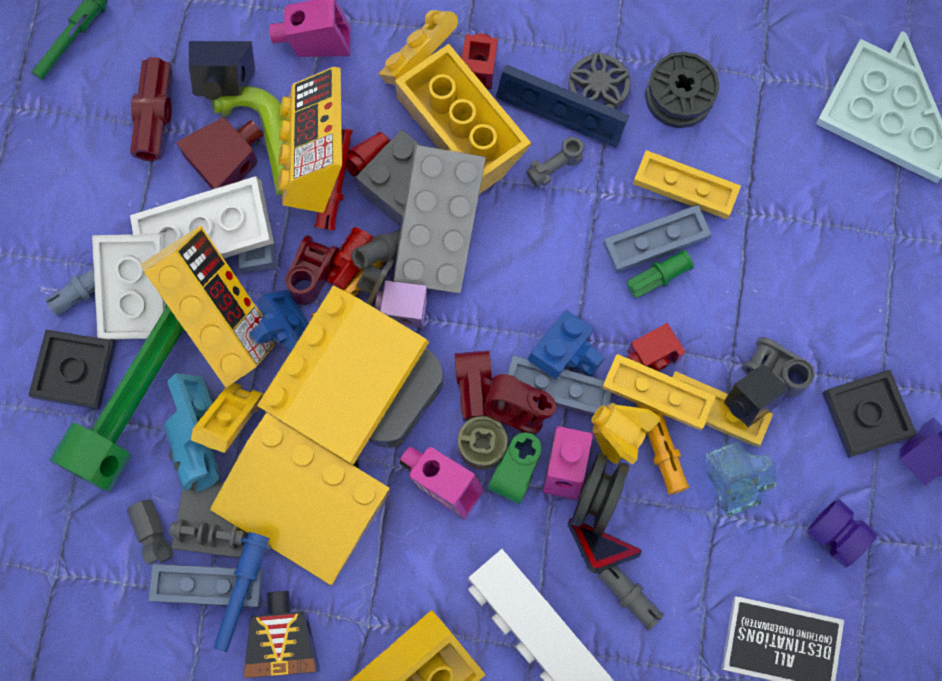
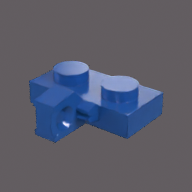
[250,290,309,353]
[527,310,604,380]

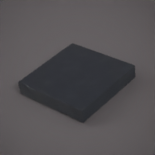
[28,330,116,410]
[822,370,917,458]

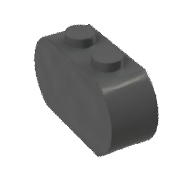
[368,348,443,448]

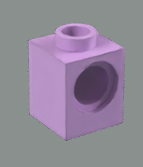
[375,280,428,328]

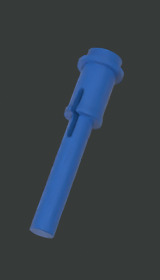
[213,532,271,653]

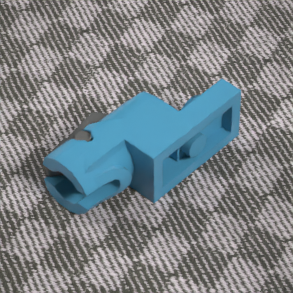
[163,373,219,492]

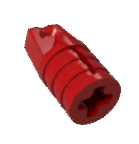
[325,227,373,290]

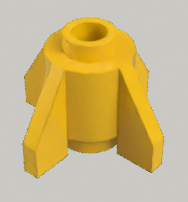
[591,403,660,465]

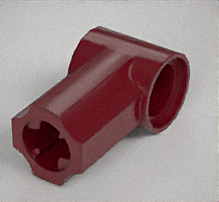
[454,350,492,421]

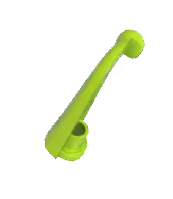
[211,86,284,199]

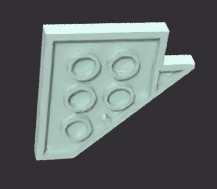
[816,31,942,183]

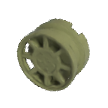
[458,416,508,470]

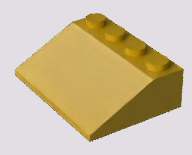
[257,285,429,465]
[210,412,390,586]

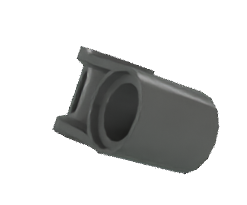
[742,337,815,397]

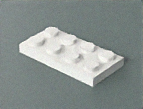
[130,176,274,258]

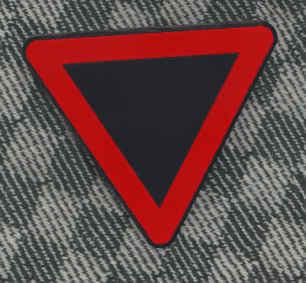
[567,518,642,573]

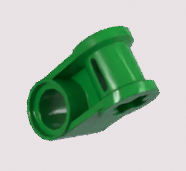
[488,432,542,505]

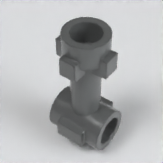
[526,137,585,187]

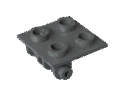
[169,482,247,558]

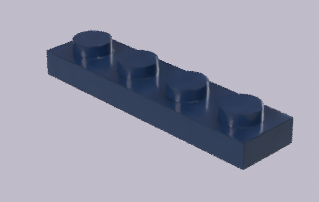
[495,65,630,148]

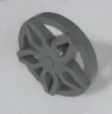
[568,52,630,109]

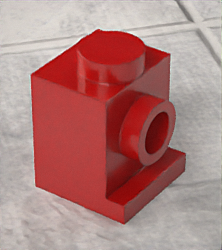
[461,33,498,89]
[627,323,686,372]

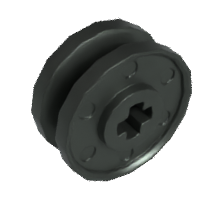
[645,52,719,128]
[571,453,629,536]

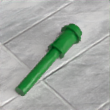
[31,0,108,80]

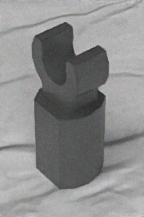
[126,500,173,565]

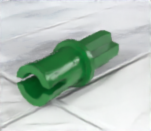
[627,250,694,298]

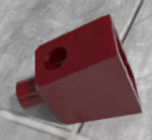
[176,118,263,190]

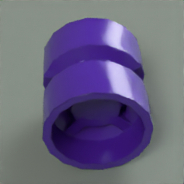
[806,498,878,568]

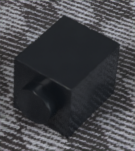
[723,364,789,428]

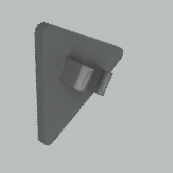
[356,254,396,306]

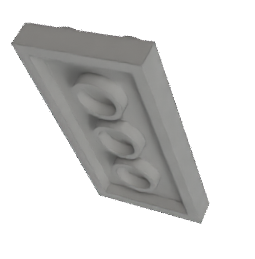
[392,144,486,293]

